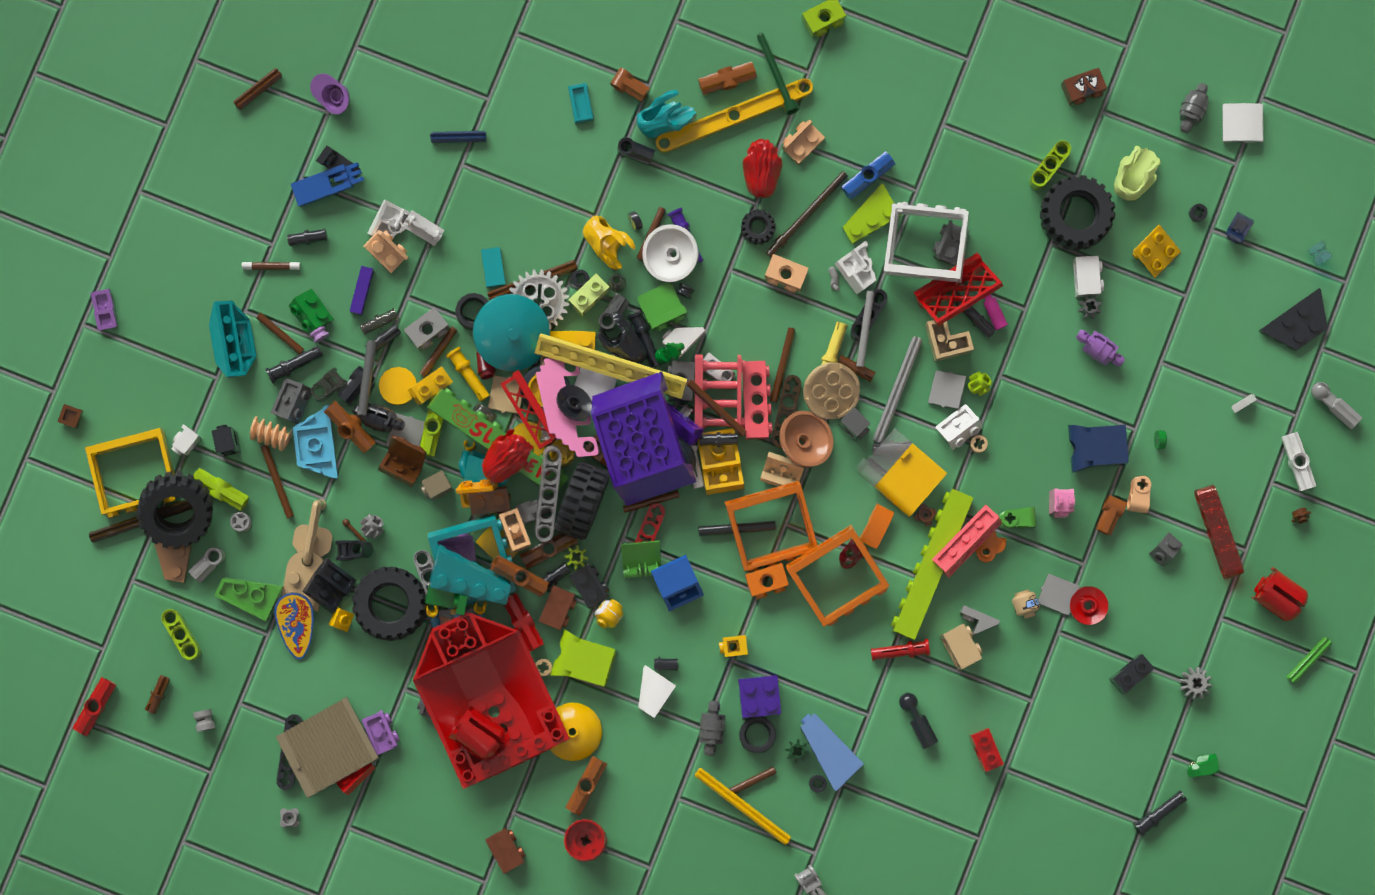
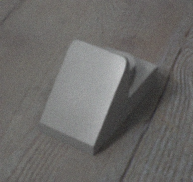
[959,606,1000,635]

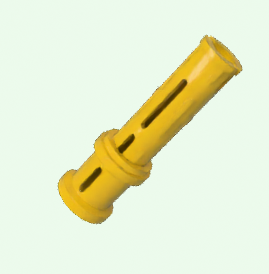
[446,346,490,402]

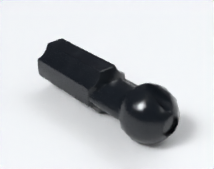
[899,692,939,749]

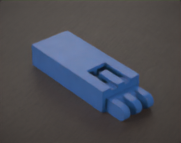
[291,162,365,207]

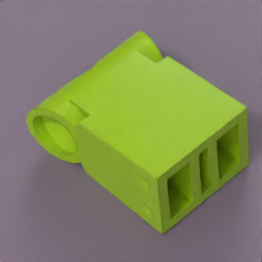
[550,629,617,687]

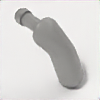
[828,266,840,291]

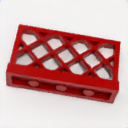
[913,252,1003,326]

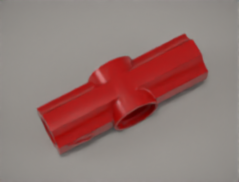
[503,593,544,652]
[72,677,117,736]

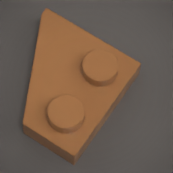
[155,542,192,583]

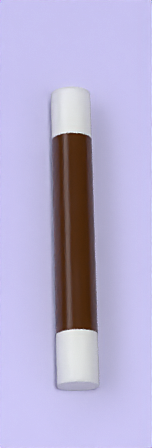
[242,262,300,270]

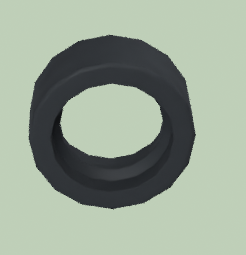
[455,293,489,331]
[739,716,776,753]

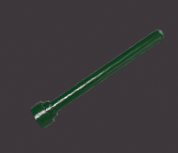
[757,33,800,115]

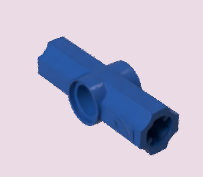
[841,151,896,200]

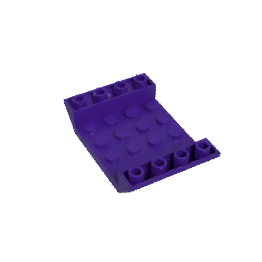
[591,372,697,506]

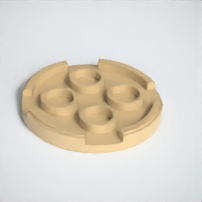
[803,362,860,419]

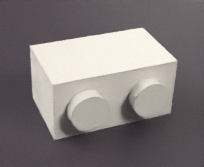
[1073,256,1104,298]

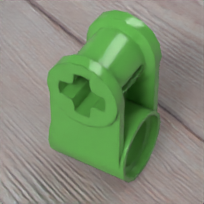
[999,507,1037,528]

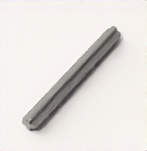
[873,336,922,444]

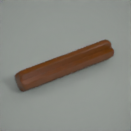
[233,68,282,110]

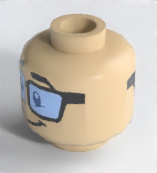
[1012,589,1040,619]

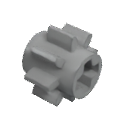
[360,514,384,539]

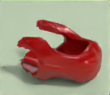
[742,139,783,198]
[482,429,534,483]

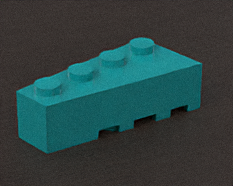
[430,544,511,605]

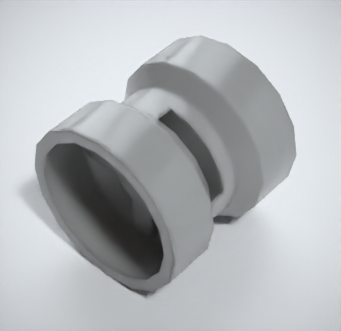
[193,709,216,732]

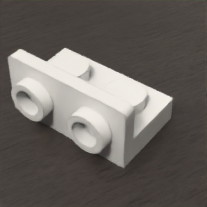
[936,404,982,450]

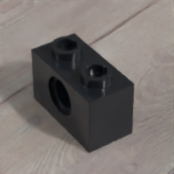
[212,424,241,457]
[1109,654,1155,694]

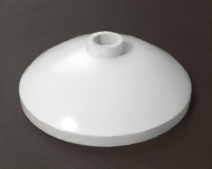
[642,225,699,282]

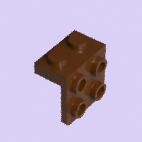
[378,435,427,487]
[468,486,511,517]

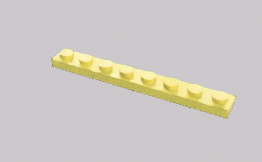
[535,333,688,399]

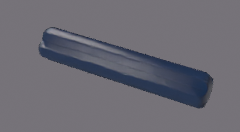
[430,131,487,143]

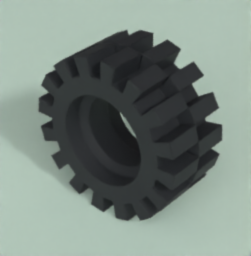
[741,209,775,245]

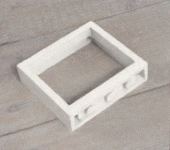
[884,202,970,283]

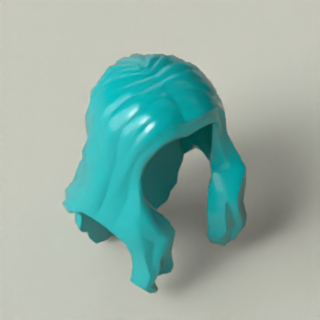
[636,90,697,138]

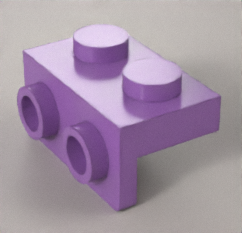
[438,533,476,563]
[362,710,400,755]

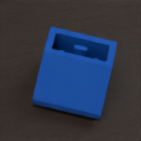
[651,555,704,611]

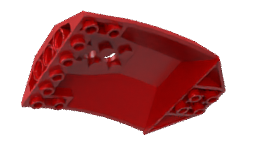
[413,612,570,789]

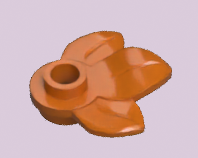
[975,531,1006,563]

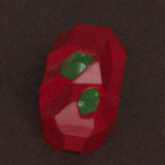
[839,539,869,569]

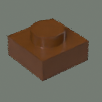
[57,404,83,429]

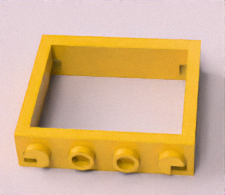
[85,428,175,518]

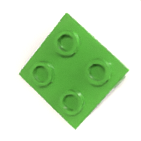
[621,541,661,579]

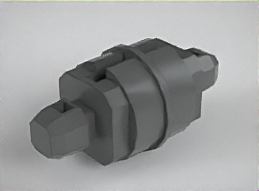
[1179,83,1209,133]
[699,701,726,756]

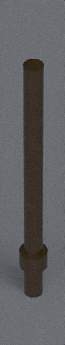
[766,171,848,258]

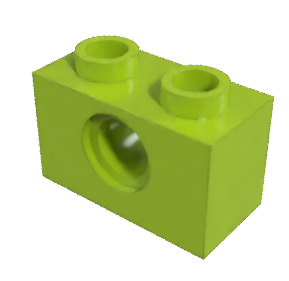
[801,0,846,37]

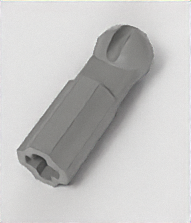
[1311,382,1362,429]

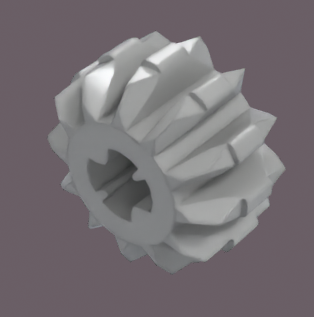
[1179,667,1212,700]

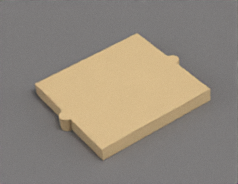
[488,376,522,414]

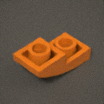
[860,504,894,549]

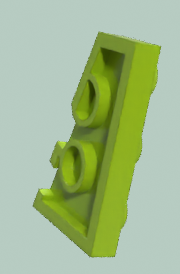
[842,183,901,244]

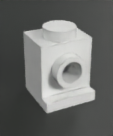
[171,424,201,456]

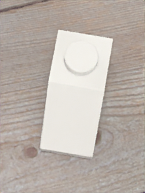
[662,327,705,360]

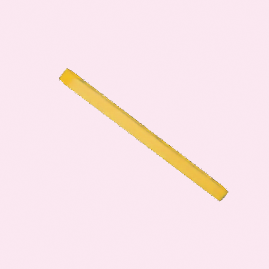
[656,78,813,153]

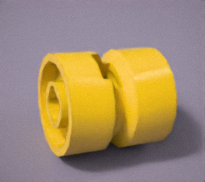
[549,440,575,467]

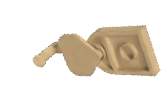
[281,499,333,612]

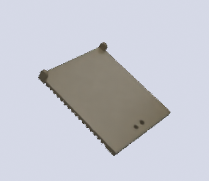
[276,697,380,798]

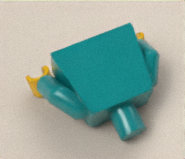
[459,440,511,487]

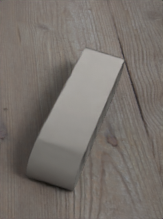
[535,445,562,542]

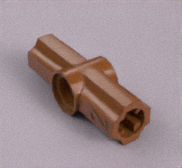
[698,62,757,95]
[324,401,376,453]
[490,555,549,597]
[565,756,607,816]

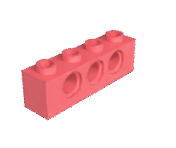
[742,361,772,440]

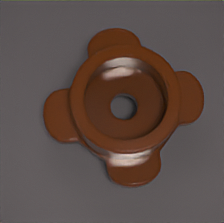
[914,504,937,526]
[1291,508,1311,524]

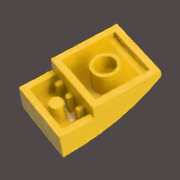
[697,428,744,495]

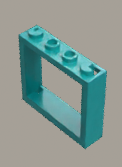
[428,514,518,610]

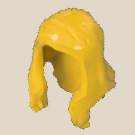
[583,216,636,270]

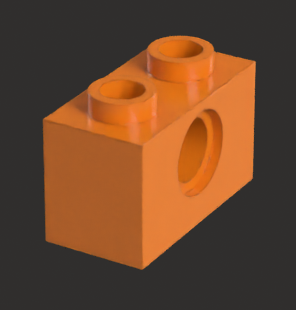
[745,563,789,599]

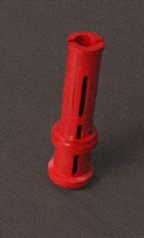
[871,639,930,661]

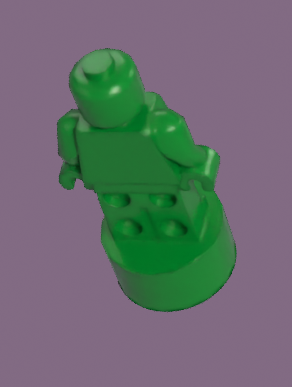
[655,342,685,364]

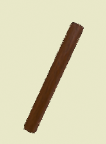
[487,260,578,300]

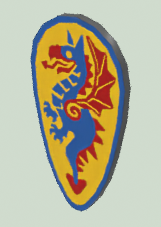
[274,592,314,659]

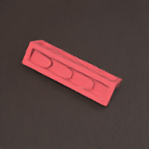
[932,505,1002,578]

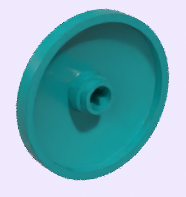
[473,294,550,371]

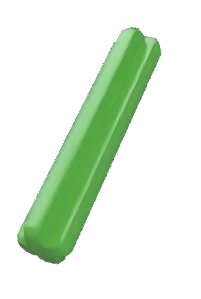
[1287,637,1332,683]

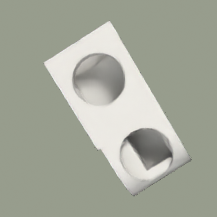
[703,353,736,381]

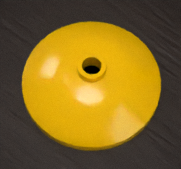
[550,703,602,761]

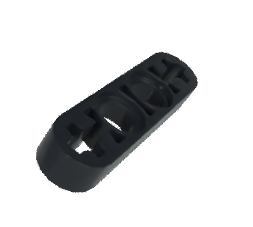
[276,714,303,790]

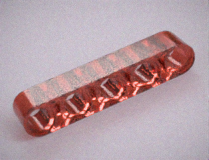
[1194,484,1244,580]

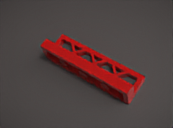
[500,370,557,449]

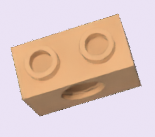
[764,254,809,293]
[499,508,531,553]

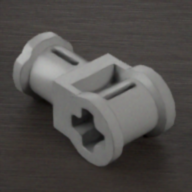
[794,864,826,895]

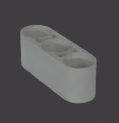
[413,550,434,595]

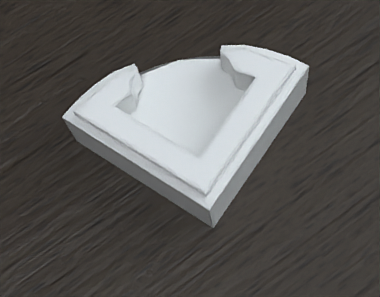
[1231,394,1257,413]

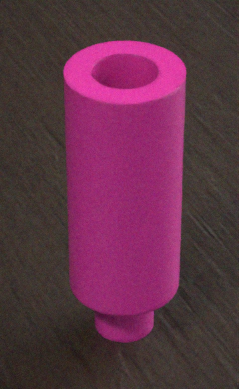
[983,294,1008,331]

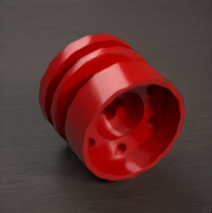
[564,819,607,862]

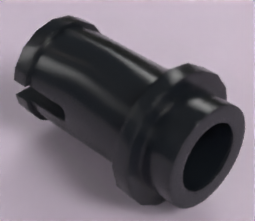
[654,656,678,672]

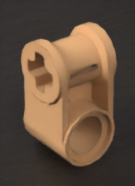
[1127,476,1151,514]

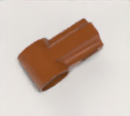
[610,68,650,103]
[1095,495,1127,536]

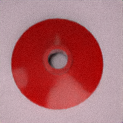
[1070,586,1108,625]

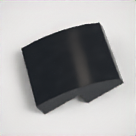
[302,558,356,613]

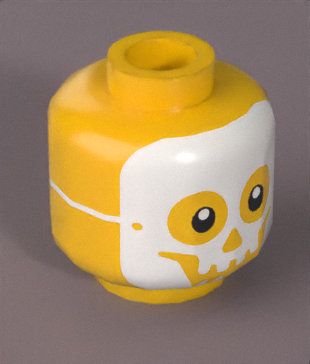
[595,599,623,628]

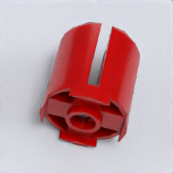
[1251,567,1308,621]
[449,706,505,761]

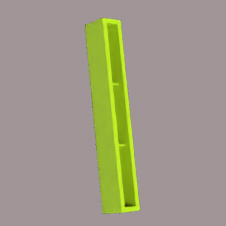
[890,489,973,640]

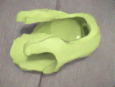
[1114,146,1161,201]

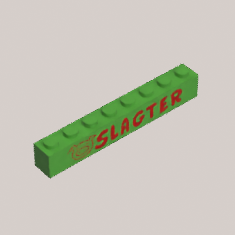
[427,388,568,495]

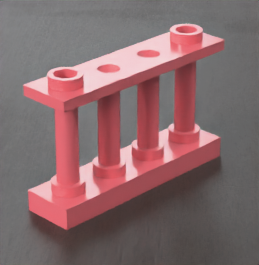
[695,355,745,428]

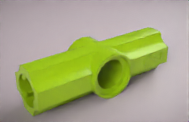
[420,397,443,457]
[193,468,249,511]

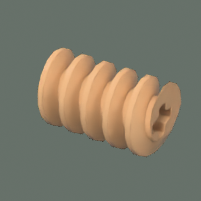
[250,416,293,451]

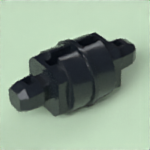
[353,403,405,433]

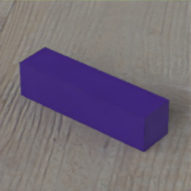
[349,266,374,316]

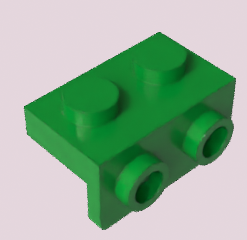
[289,288,334,336]

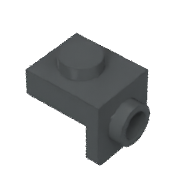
[1149,532,1183,566]

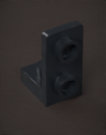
[316,145,361,177]

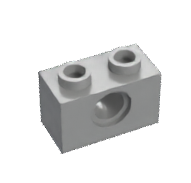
[404,307,450,350]

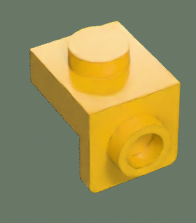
[329,608,355,632]

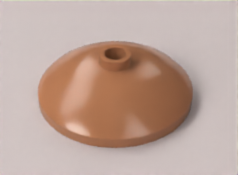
[780,411,833,467]

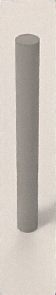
[856,291,875,367]

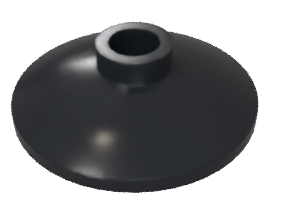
[556,385,592,421]

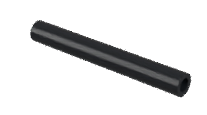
[699,521,776,536]

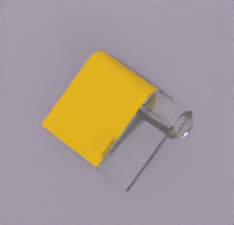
[856,428,947,517]

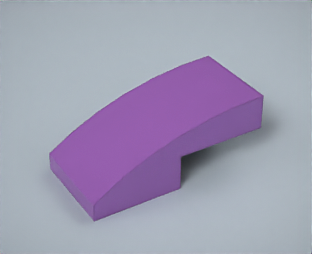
[90,288,117,331]

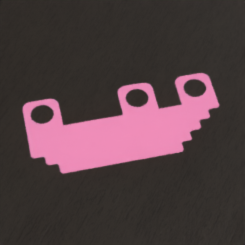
[536,358,599,457]

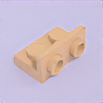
[782,119,825,165]
[363,230,409,273]

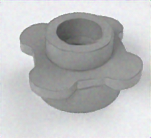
[280,808,299,828]

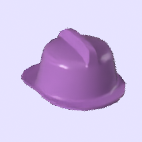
[310,73,350,114]

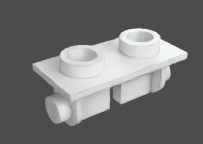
[402,210,444,246]

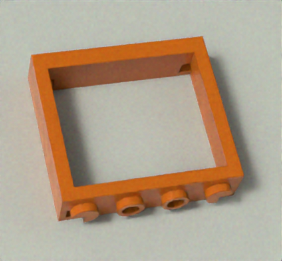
[724,481,818,572]
[786,525,889,627]

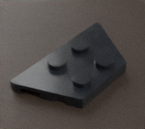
[1259,288,1328,351]

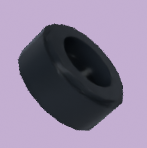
[628,211,643,231]

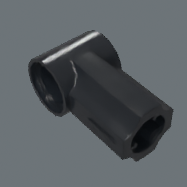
[617,137,655,166]
[337,366,375,405]

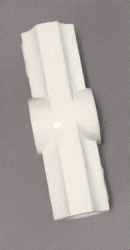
[1281,432,1316,491]

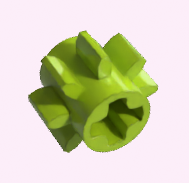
[968,371,992,396]
[564,545,589,570]

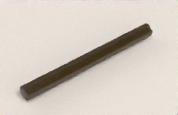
[89,500,193,542]

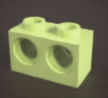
[569,274,610,317]

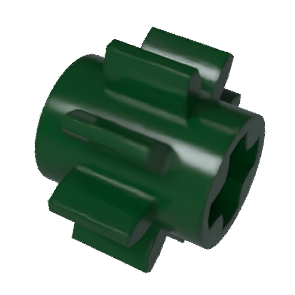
[785,739,809,763]

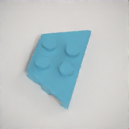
[293,405,339,479]

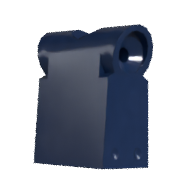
[1068,425,1129,473]

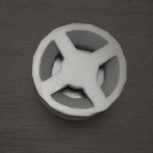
[230,512,252,532]

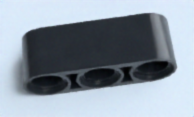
[850,289,888,341]

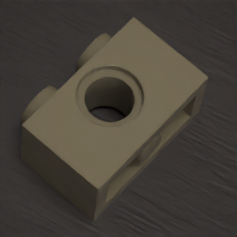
[421,470,454,501]

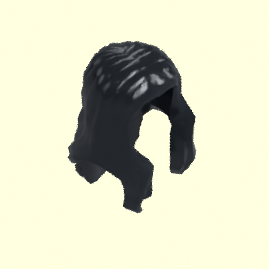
[597,311,647,364]

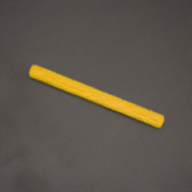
[695,768,791,845]

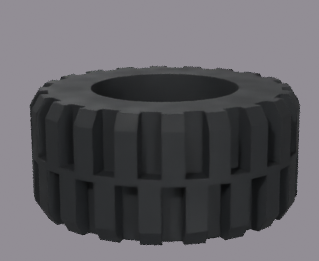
[1040,175,1115,251]
[555,462,610,540]
[137,471,213,549]
[352,566,428,641]

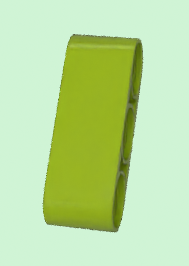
[1029,140,1071,190]
[161,609,201,660]

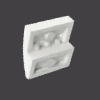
[1223,103,1264,143]
[574,368,617,402]

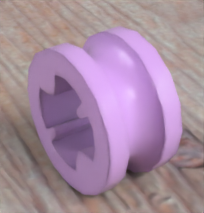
[310,326,329,343]

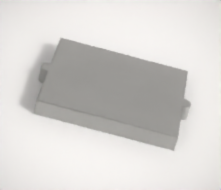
[928,370,967,409]
[386,413,424,446]
[1038,573,1080,615]

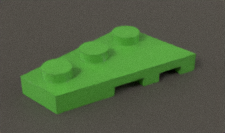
[214,578,284,621]

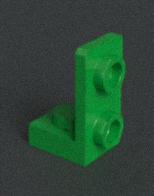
[425,584,468,615]

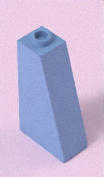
[800,713,864,791]

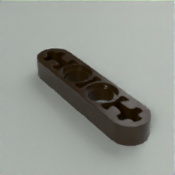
[772,375,801,448]

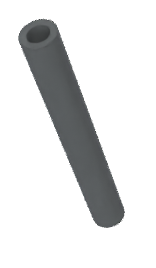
[357,340,377,417]

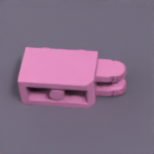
[1049,488,1075,518]

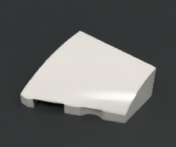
[367,200,410,238]
[834,241,876,294]
[638,665,676,718]

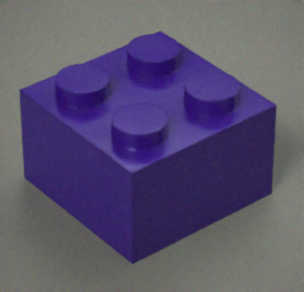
[738,675,781,718]

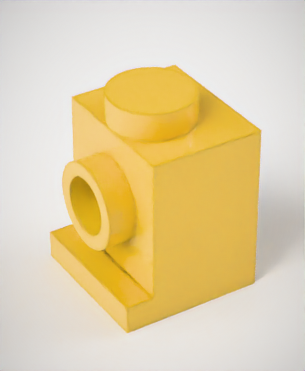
[719,635,748,657]

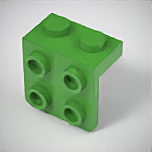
[637,282,687,332]

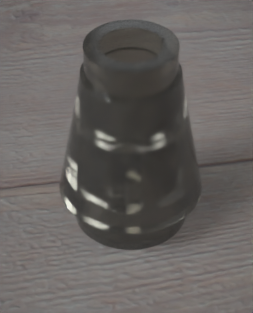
[607,274,626,293]

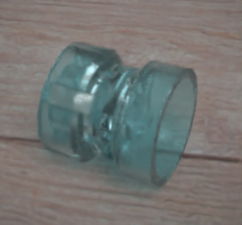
[1307,240,1333,266]

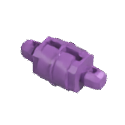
[1076,330,1125,367]

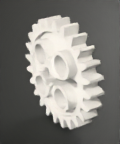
[509,269,569,329]

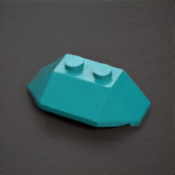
[209,300,256,377]

